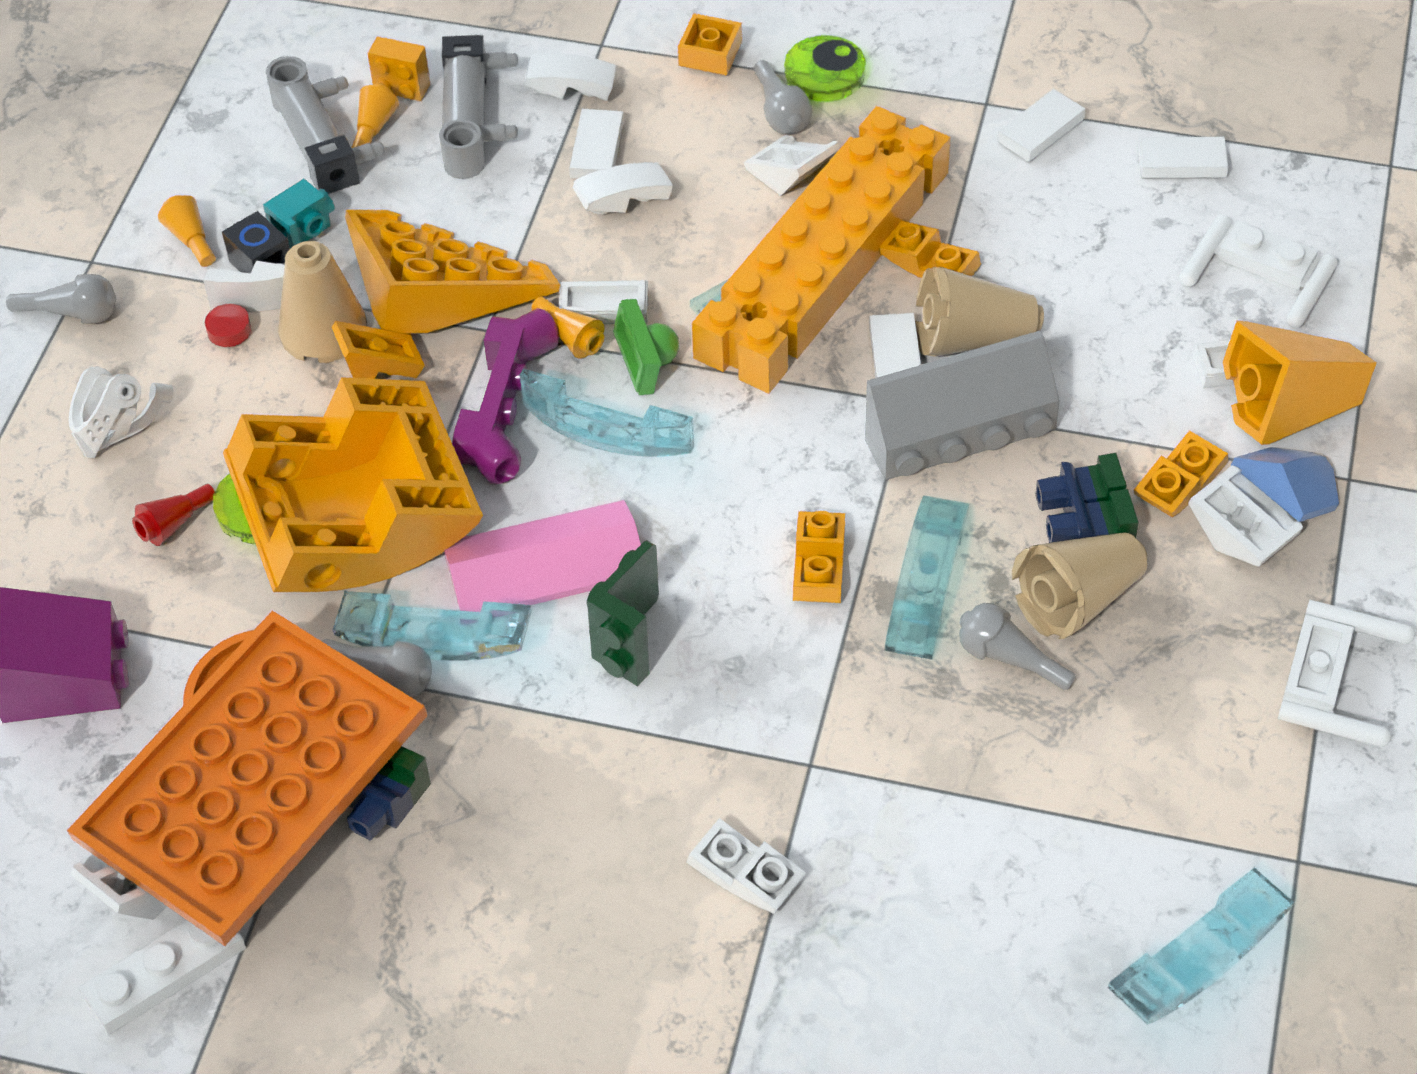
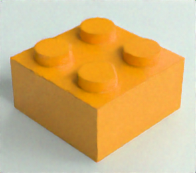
[678,13,742,75]
[367,36,431,101]

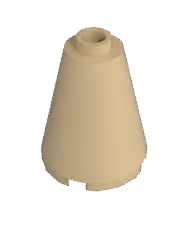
[278,241,367,363]
[915,267,1044,357]
[1012,533,1147,639]

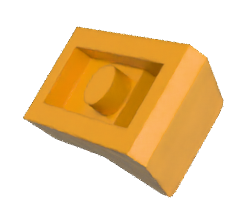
[331,321,425,379]

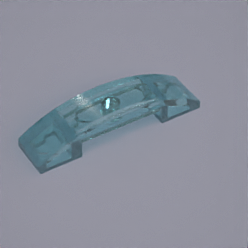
[520,368,694,457]
[885,495,970,660]
[332,591,532,661]
[1108,867,1294,1025]

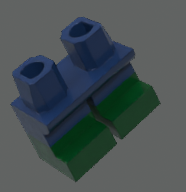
[1035,453,1139,543]
[347,746,431,840]

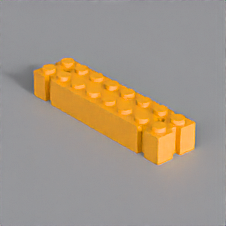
[692,106,951,394]

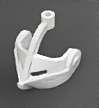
[69,366,174,458]

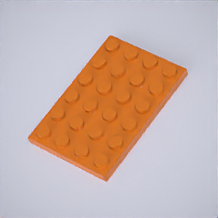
[67,610,427,946]

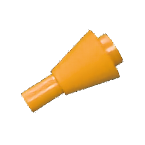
[351,84,399,148]
[158,195,216,267]
[531,296,605,359]

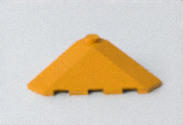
[345,210,560,335]

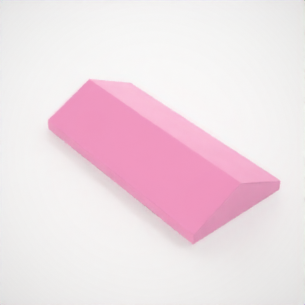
[444,500,641,621]

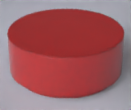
[205,304,251,347]

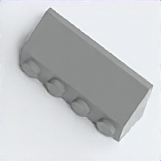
[865,331,1060,480]

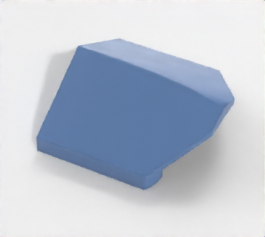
[1231,447,1339,522]

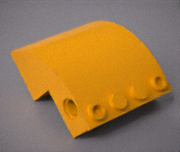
[223,377,483,592]

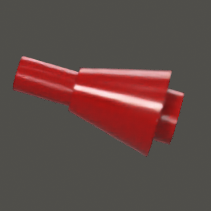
[132,483,217,546]

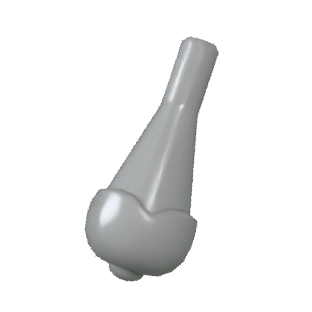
[754,60,812,135]
[6,274,116,324]
[959,603,1076,690]
[322,639,432,698]

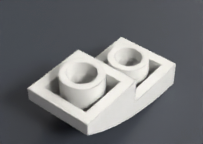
[524,54,616,101]
[573,162,673,214]
[203,261,285,312]
[686,818,806,914]

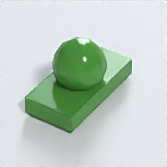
[613,298,679,395]

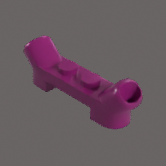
[452,308,559,484]

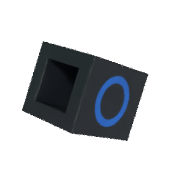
[222,210,290,274]

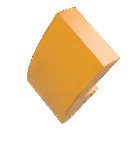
[879,221,981,278]
[1134,430,1228,518]
[793,511,845,603]

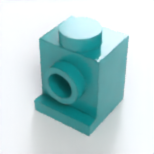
[263,178,335,249]

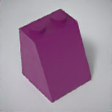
[0,587,129,723]

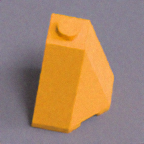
[1223,320,1377,445]

